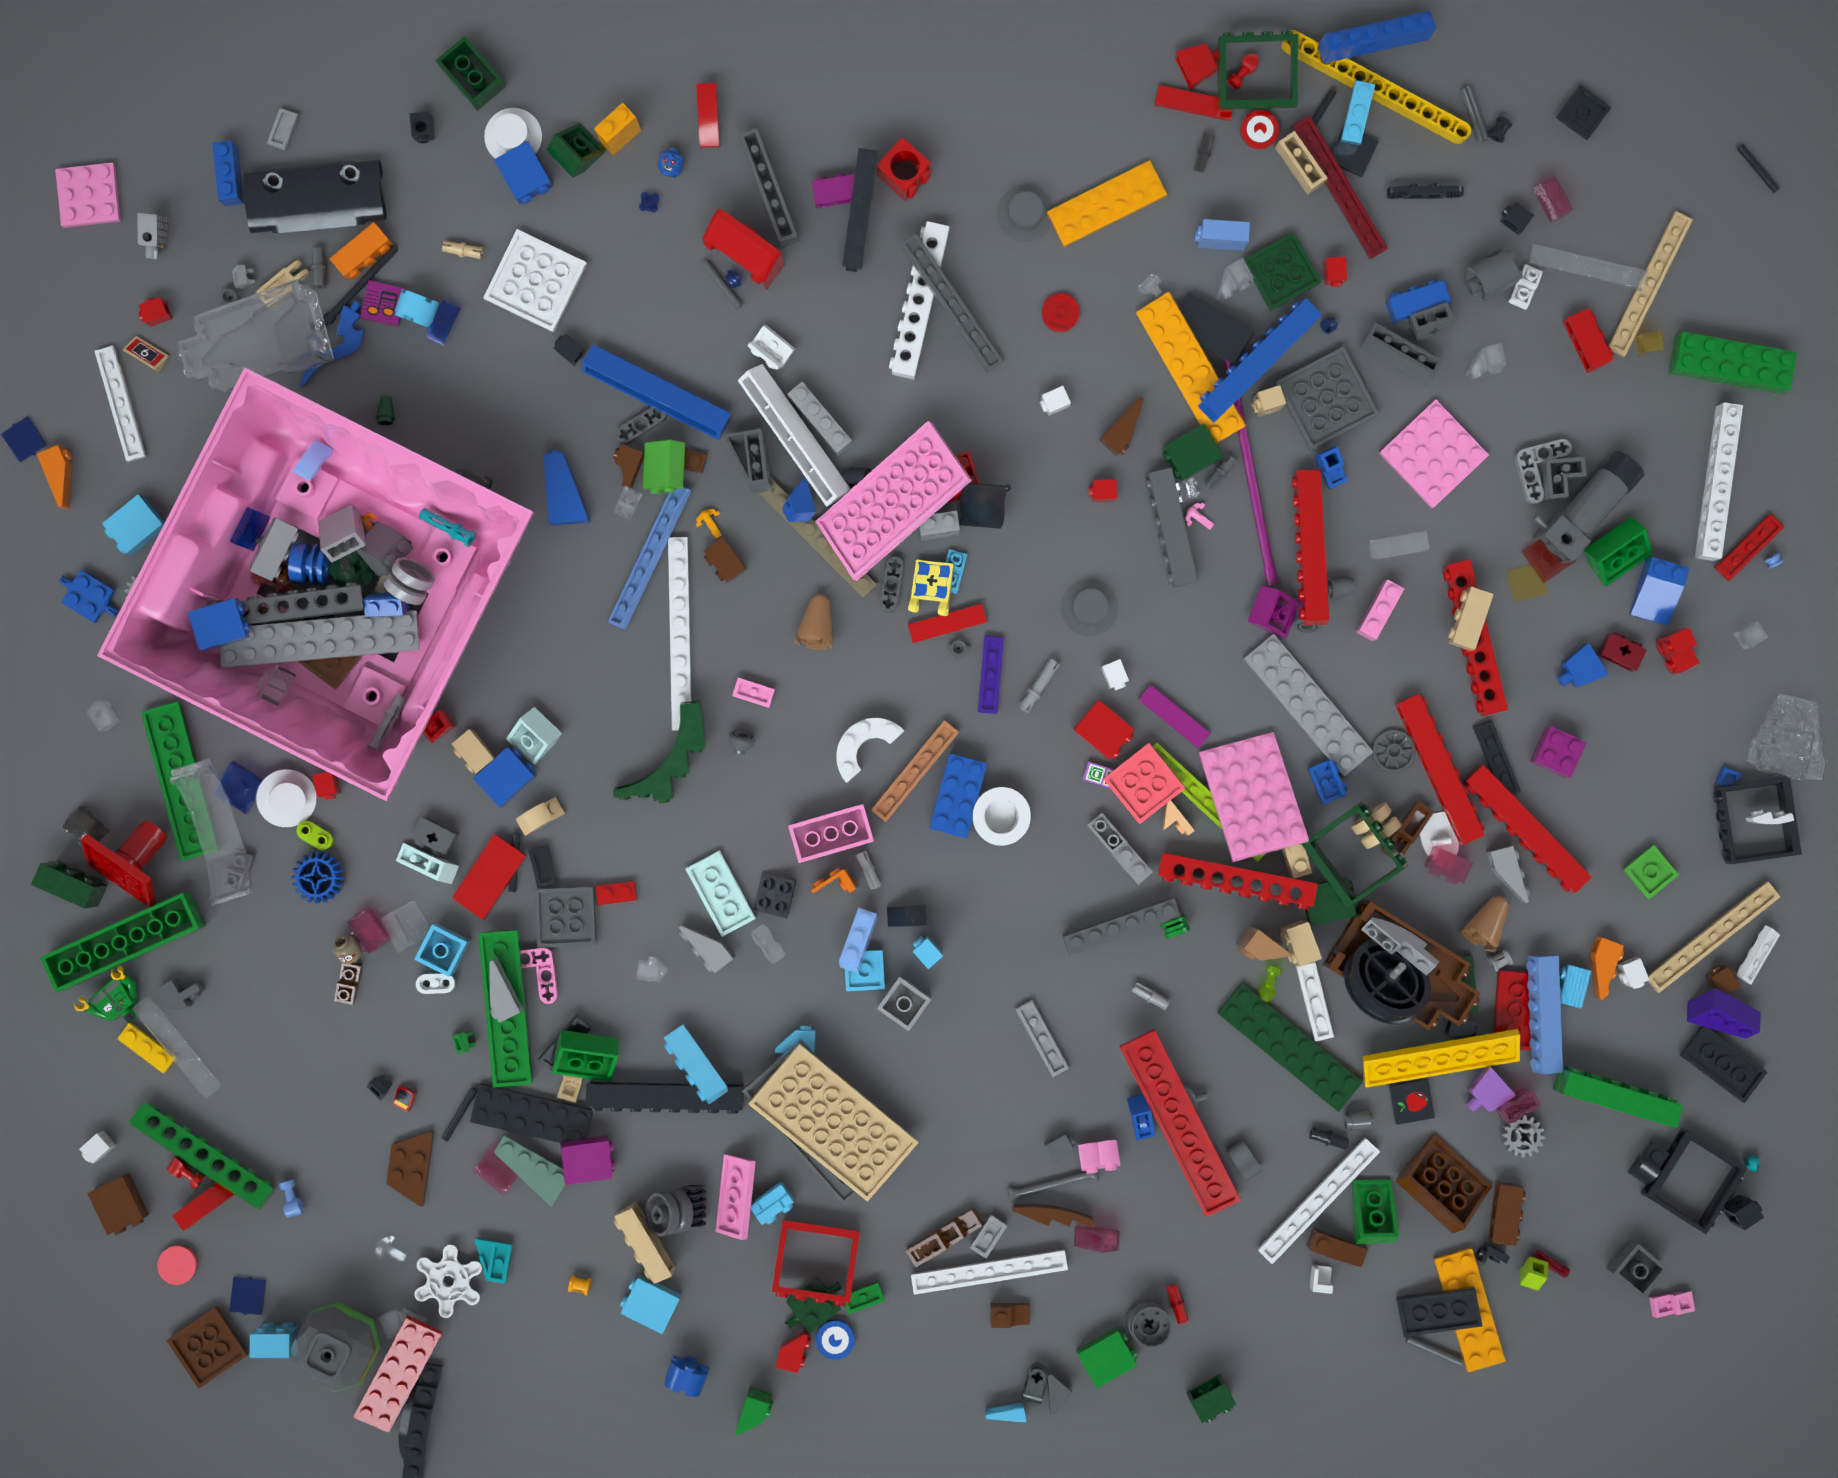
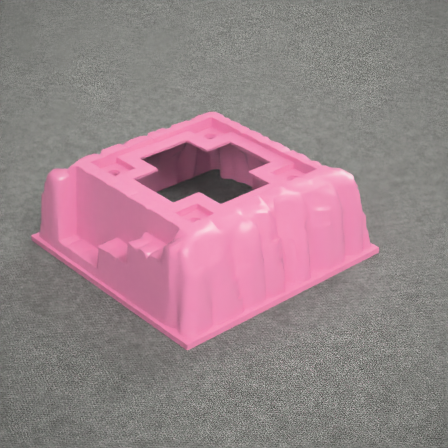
[97,367,534,801]

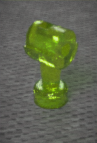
[1257,964,1282,1002]

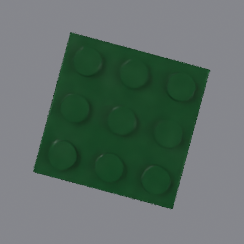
[1242,232,1322,311]

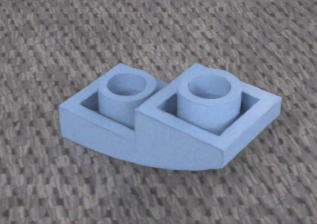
[293,440,333,481]

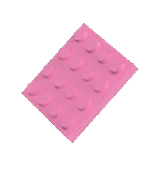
[1379,400,1489,508]

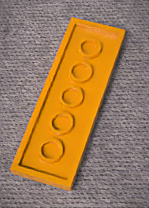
[1047,160,1167,247]
[1433,1247,1506,1372]

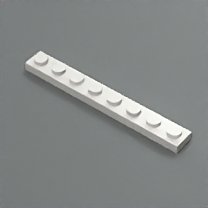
[1257,1137,1380,1264]
[911,1249,1068,1294]

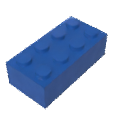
[929,754,987,839]

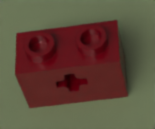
[1597,632,1647,672]

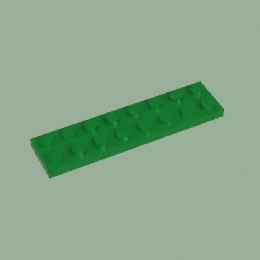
[141,702,221,861]
[478,929,533,1087]

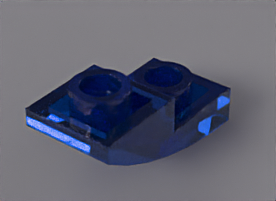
[426,300,461,346]

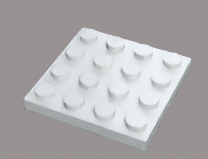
[483,229,587,333]

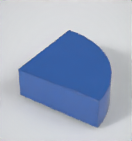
[1715,766,1742,786]

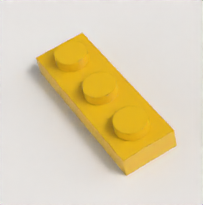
[117,1023,177,1074]

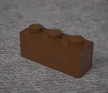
[1488,1181,1526,1246]

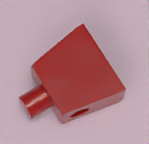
[1175,44,1218,90]

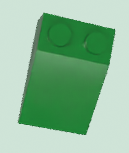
[1352,1179,1399,1244]

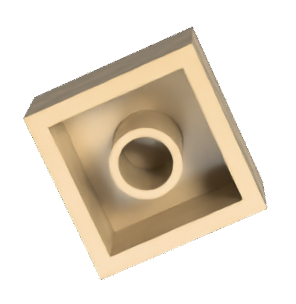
[1279,920,1322,967]

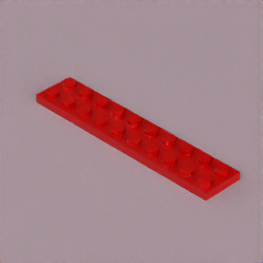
[1119,1029,1241,1217]

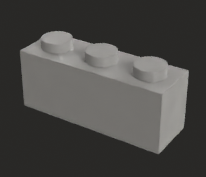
[248,517,299,581]

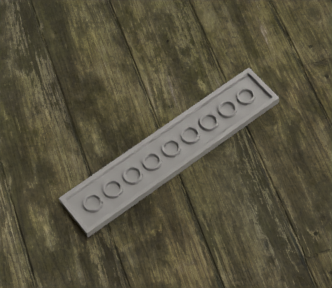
[219,611,420,669]

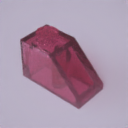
[1074,1227,1120,1253]

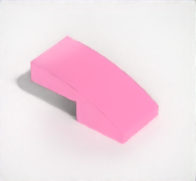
[1649,1291,1695,1318]

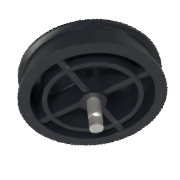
[1343,939,1431,1025]

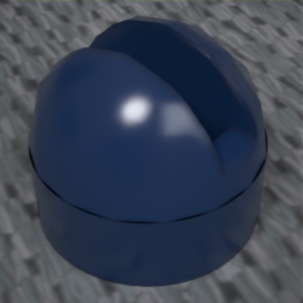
[1320,317,1338,334]

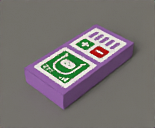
[1082,761,1114,789]

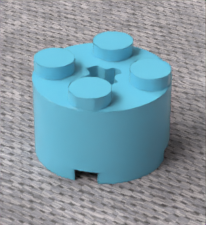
[395,289,439,328]

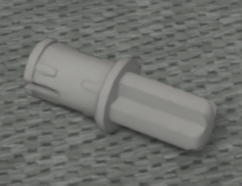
[855,851,881,890]
[1132,982,1170,1011]

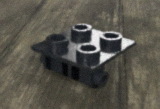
[754,872,796,919]

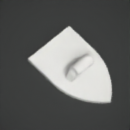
[1420,812,1459,870]

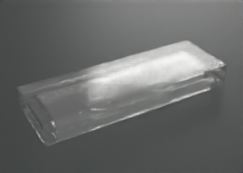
[1368,531,1429,560]

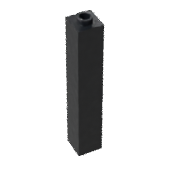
[842,148,878,272]

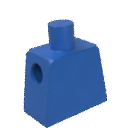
[1557,643,1609,687]

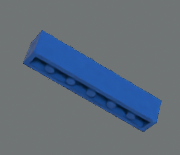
[1318,11,1437,64]

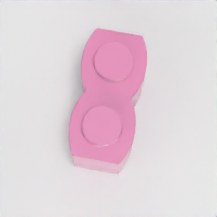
[1078,1140,1120,1174]

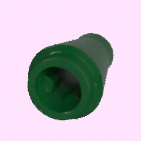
[376,395,395,426]

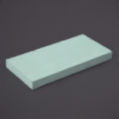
[685,850,756,937]

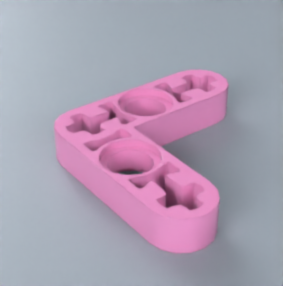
[521,947,558,1004]

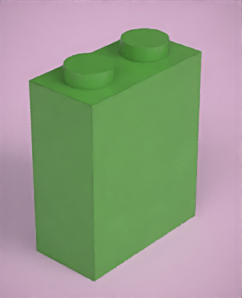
[643,440,685,494]

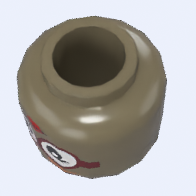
[333,935,362,964]

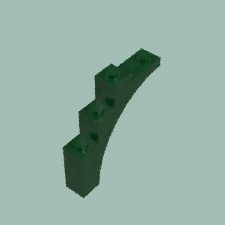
[613,700,707,803]

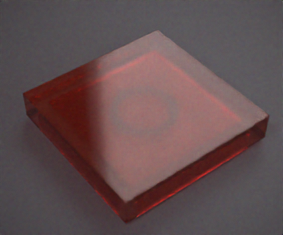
[1521,539,1576,583]

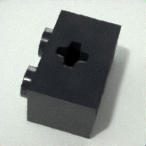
[1723,1194,1764,1230]

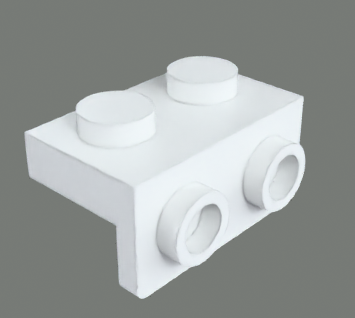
[747,325,795,370]

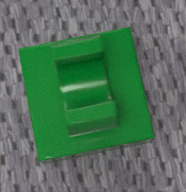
[452,1032,477,1054]

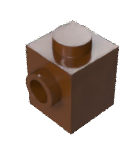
[1705,965,1740,994]

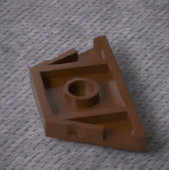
[386,1131,434,1207]

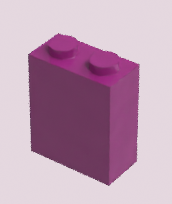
[560,1135,615,1185]

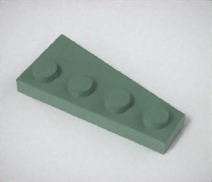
[494,1134,565,1207]

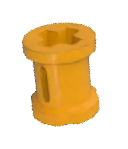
[568,1275,591,1296]

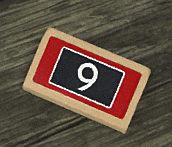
[123,336,169,372]

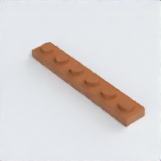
[871,720,959,822]

